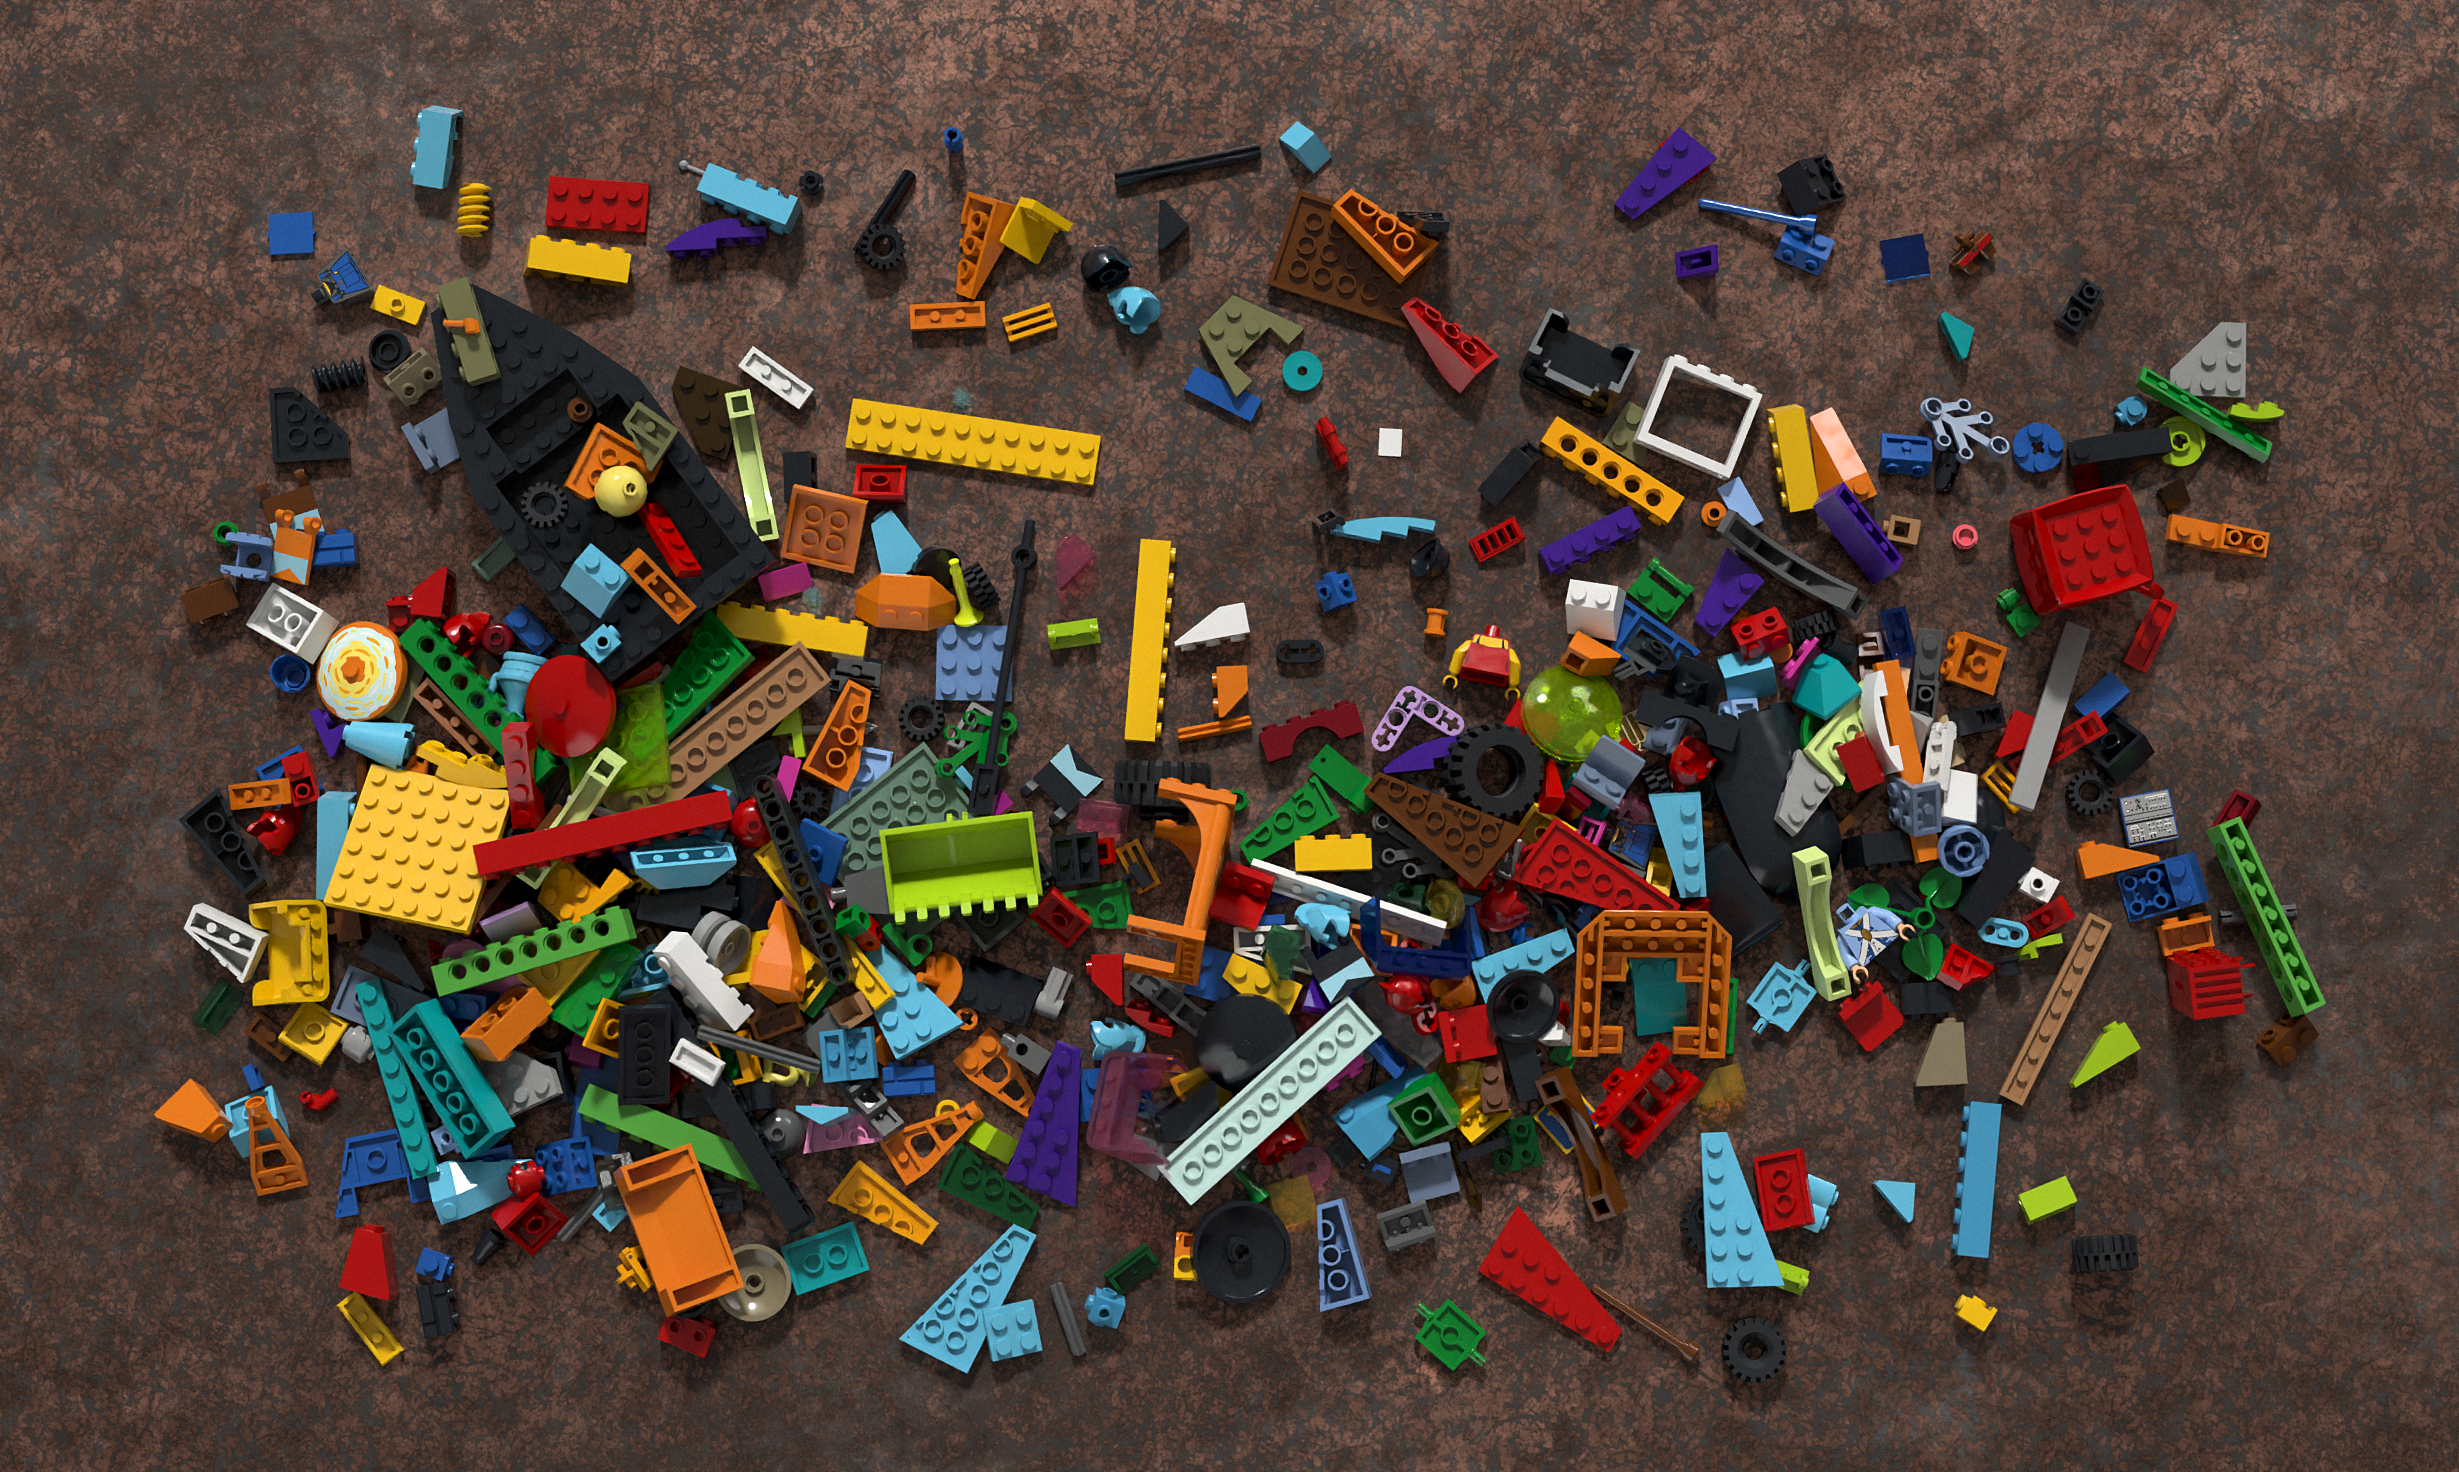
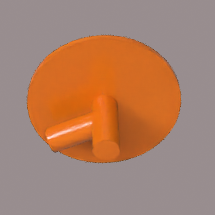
[915,952,963,1008]

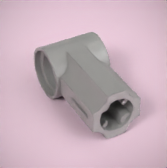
[1032,967,1074,1022]

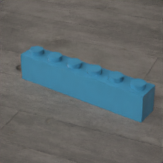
[1950,1101,2002,1258]

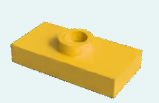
[370,285,427,327]

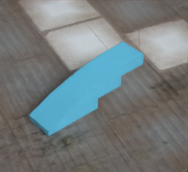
[1330,517,1435,544]

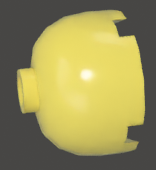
[594,466,648,517]

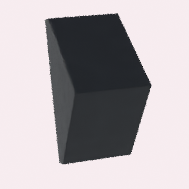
[1158,200,1189,254]

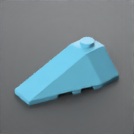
[427,1159,532,1225]

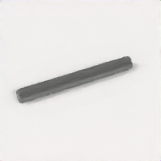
[697,1025,821,1073]

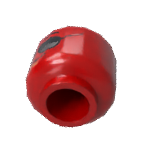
[506,1160,546,1197]

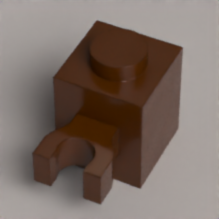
[327,910,371,947]

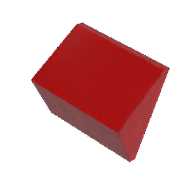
[853,464,907,504]
[1028,886,1093,949]

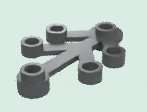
[1371,812,1456,880]

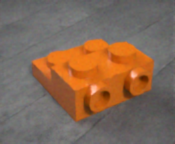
[1940,632,2008,696]

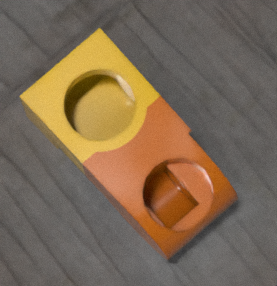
[1174,1232,1197,1281]

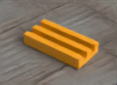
[1002,302,1058,343]
[1979,760,2021,815]
[1115,838,1161,895]

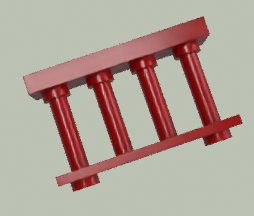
[1590,1041,1704,1160]

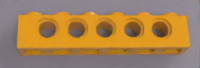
[1539,416,1685,526]

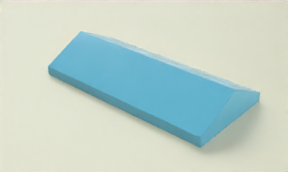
[796,1105,857,1127]

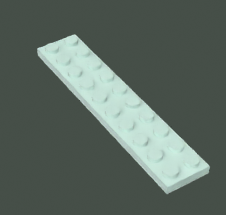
[1157,995,1382,1205]

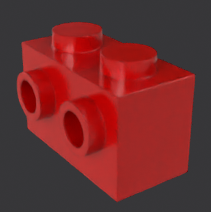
[1729,607,1790,662]
[657,1311,719,1358]

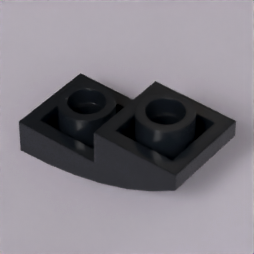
[2054,277,2105,336]

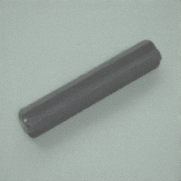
[557,1179,615,1243]
[1050,1282,1086,1356]

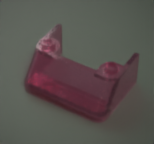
[1086,1051,1189,1166]

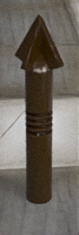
[1450,1141,1482,1213]

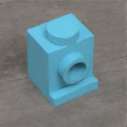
[580,624,622,665]

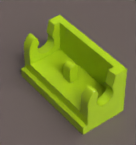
[2018,1176,2077,1225]

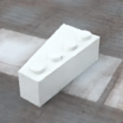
[652,931,754,1031]

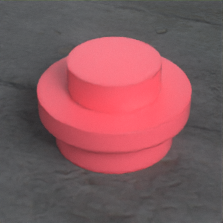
[1952,524,1978,550]

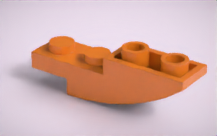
[2165,514,2270,558]

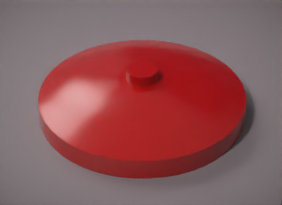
[525,655,616,757]

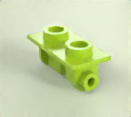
[1047,618,1101,650]
[1775,1259,1810,1296]

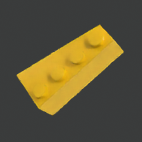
[523,235,631,287]

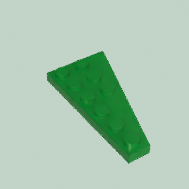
[627,610,755,764]

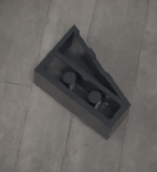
[1841,830,1926,871]

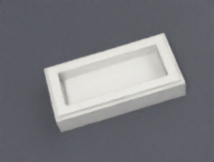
[669,1038,726,1086]

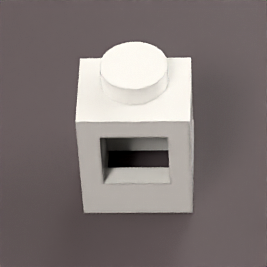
[2017,867,2060,905]

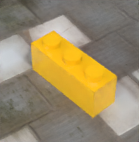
[1295,834,1372,873]

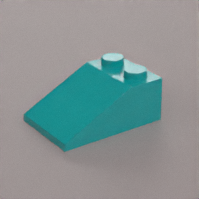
[1627,957,1688,1036]

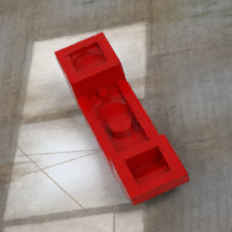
[2008,710,2109,775]

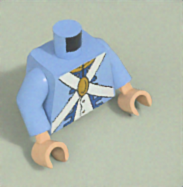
[1836,903,1916,984]

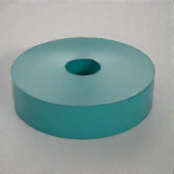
[1282,351,1322,392]

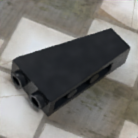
[1952,824,2036,930]

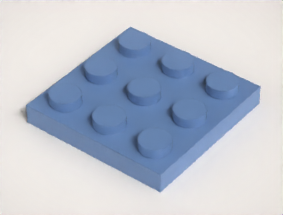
[936,625,1013,702]

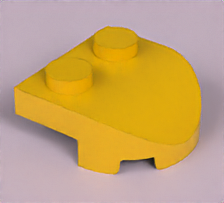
[1452,1083,1513,1146]

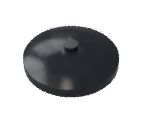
[1196,993,1298,1093]
[1190,1200,1291,1303]

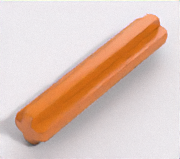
[1177,715,1252,743]

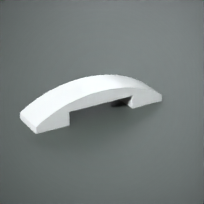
[1861,670,1904,774]

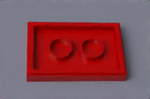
[1753,1148,1816,1234]

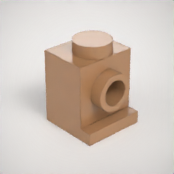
[1881,515,1921,548]

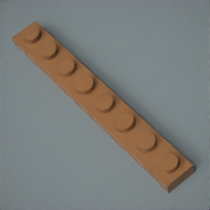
[1998,912,2112,1106]

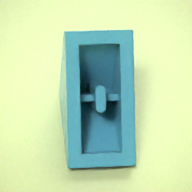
[1279,122,1332,174]
[1872,1180,1915,1223]

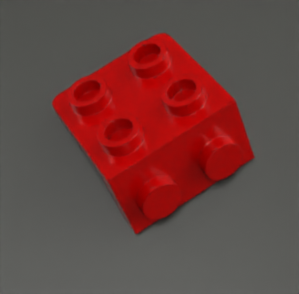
[1835,981,1905,1052]

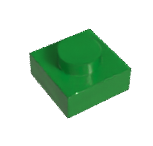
[1548,1042,1578,1070]

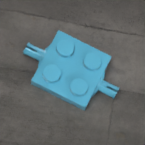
[1745,959,1817,1035]

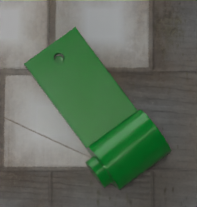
[1307,744,1377,816]

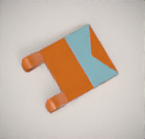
[270,509,322,585]

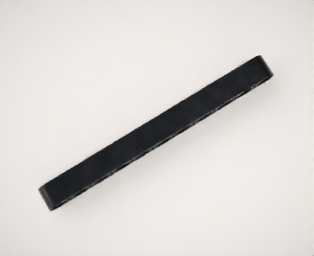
[647,984,816,1235]

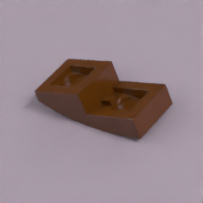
[1855,632,1884,681]

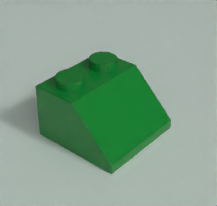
[1387,1072,1462,1147]

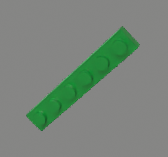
[2135,366,2272,463]

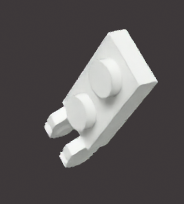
[1923,721,1957,792]

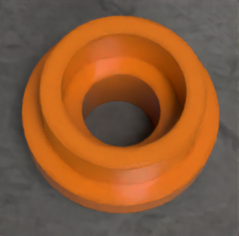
[1701,501,1727,527]

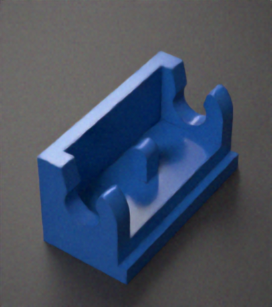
[2073,671,2130,721]

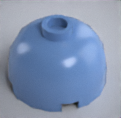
[1937,824,1990,877]

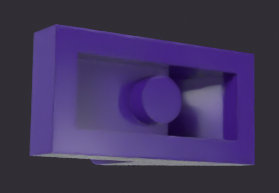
[310,708,350,760]

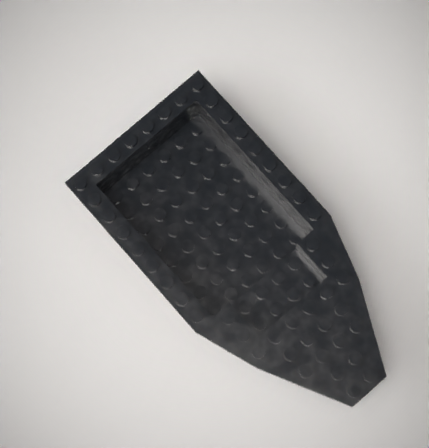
[431,284,777,683]

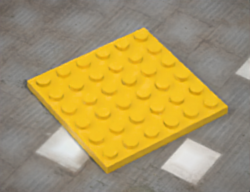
[323,764,510,934]

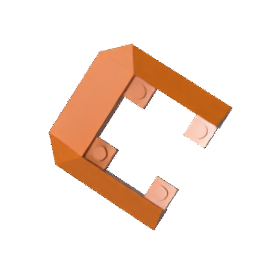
[1572,910,1732,1058]

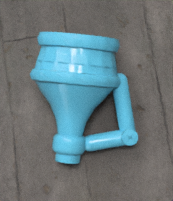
[477,652,548,722]

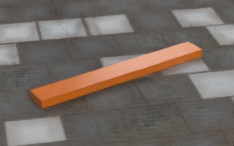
[1872,659,1939,863]

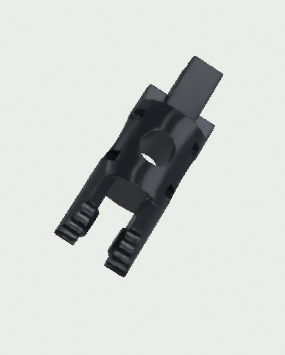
[1934,429,1965,495]

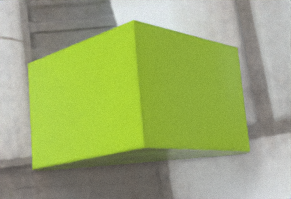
[964,1119,1019,1164]

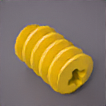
[456,183,492,237]

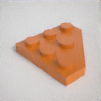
[563,422,664,501]

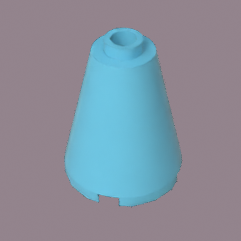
[342,721,416,770]

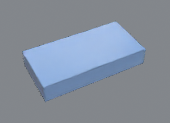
[1716,477,1764,526]

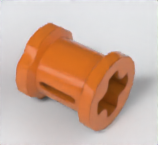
[1423,608,1448,637]
[956,1007,979,1031]

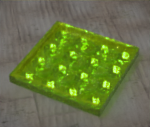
[568,683,672,795]

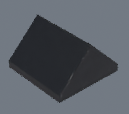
[728,875,783,931]

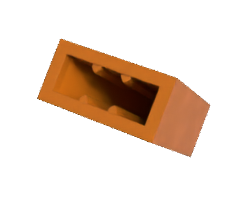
[154,1078,234,1143]

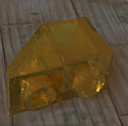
[1694,1063,1747,1109]

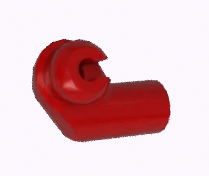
[299,1088,340,1111]

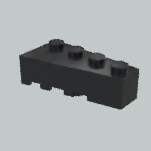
[179,788,267,900]

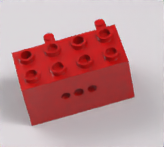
[2165,946,2256,1020]

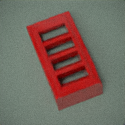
[1468,517,1525,563]
[1538,759,1565,815]

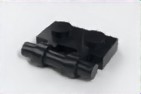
[829,652,883,699]

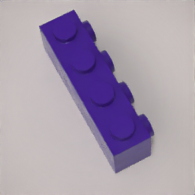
[1812,482,1904,584]
[1538,505,1641,576]

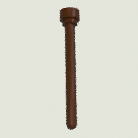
[1590,1284,1700,1363]

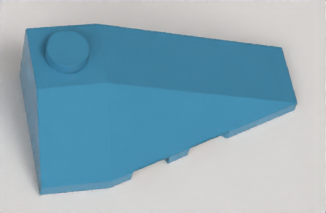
[1332,1064,1429,1162]

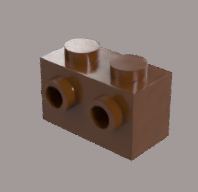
[180,575,240,625]

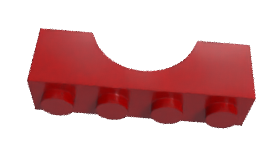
[501,722,546,829]

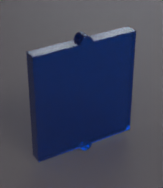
[1879,233,1930,282]

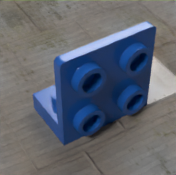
[535,1136,598,1197]

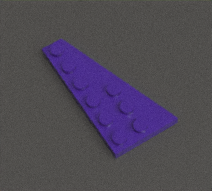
[1005,1040,1082,1207]

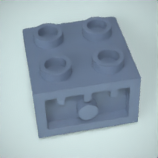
[401,407,460,474]
[1642,718,1693,759]
[1571,735,1646,810]
[1887,774,1942,837]
[1398,1141,1460,1203]

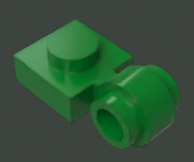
[1995,588,2041,638]

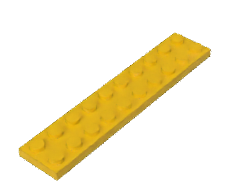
[845,398,1101,486]

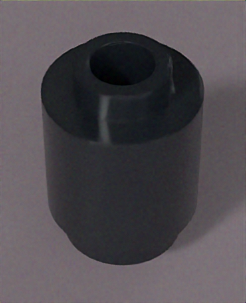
[1820,632,1859,666]

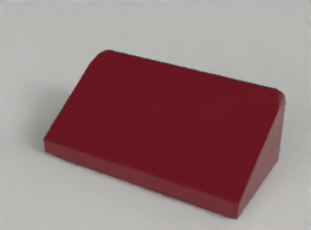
[2211,789,2261,830]

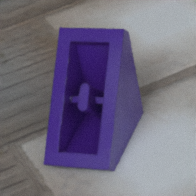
[1676,244,1719,278]

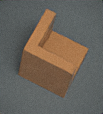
[829,991,874,1029]

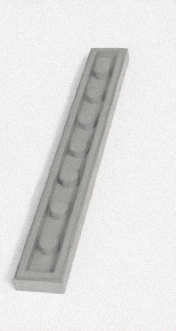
[2008,621,2090,812]

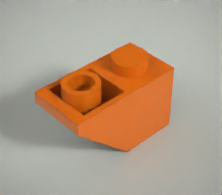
[1559,630,1621,676]
[1212,665,1248,720]

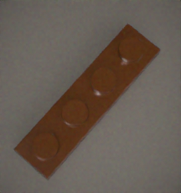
[1475,1031,1509,1116]

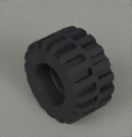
[2071,1233,2139,1273]

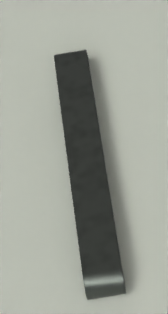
[752,775,857,986]

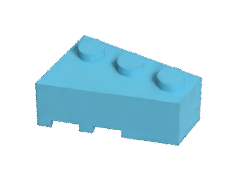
[410,105,463,189]

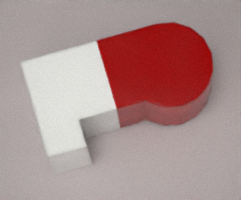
[1538,998,1571,1046]

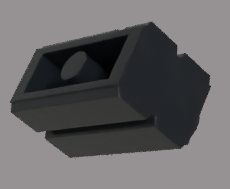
[416,1281,461,1338]

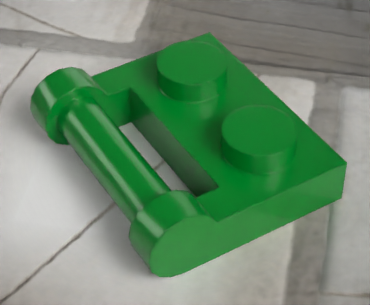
[1626,557,1694,624]

